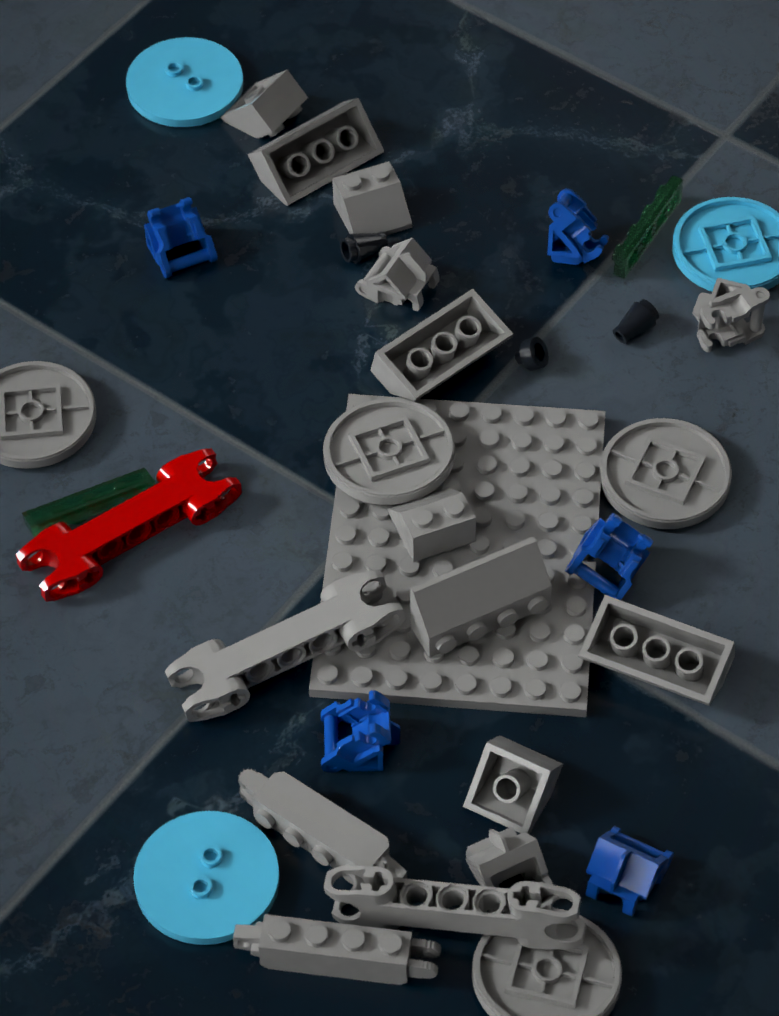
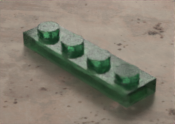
[612,175,683,279]
[22,467,156,537]

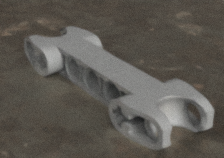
[165,570,406,722]
[323,865,586,950]

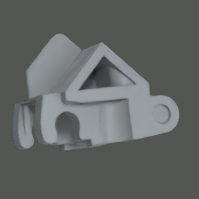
[355,237,440,311]
[692,278,770,352]
[466,827,553,913]

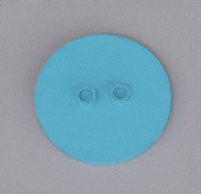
[126,37,243,127]
[672,197,779,292]
[133,811,280,945]

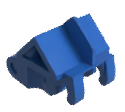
[547,188,609,265]
[144,197,218,278]
[565,513,654,600]
[321,690,400,772]
[586,826,674,917]

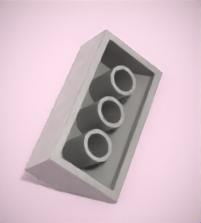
[248,98,385,206]
[370,289,513,401]
[410,536,552,658]
[578,595,735,706]

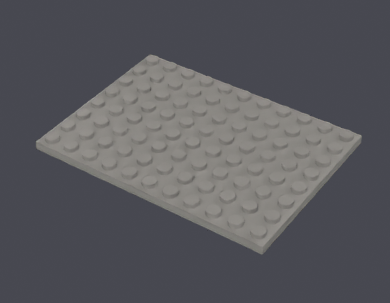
[309,394,605,717]

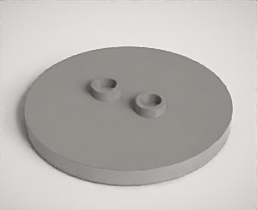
[0,361,97,469]
[323,398,455,505]
[600,418,732,529]
[472,908,622,1016]

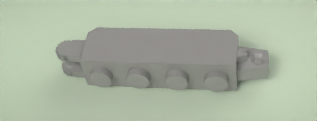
[238,768,407,884]
[233,914,441,985]

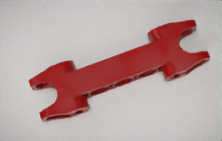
[16,448,242,602]

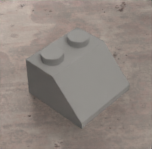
[221,70,308,139]
[332,161,412,235]
[388,488,476,562]
[463,736,563,834]

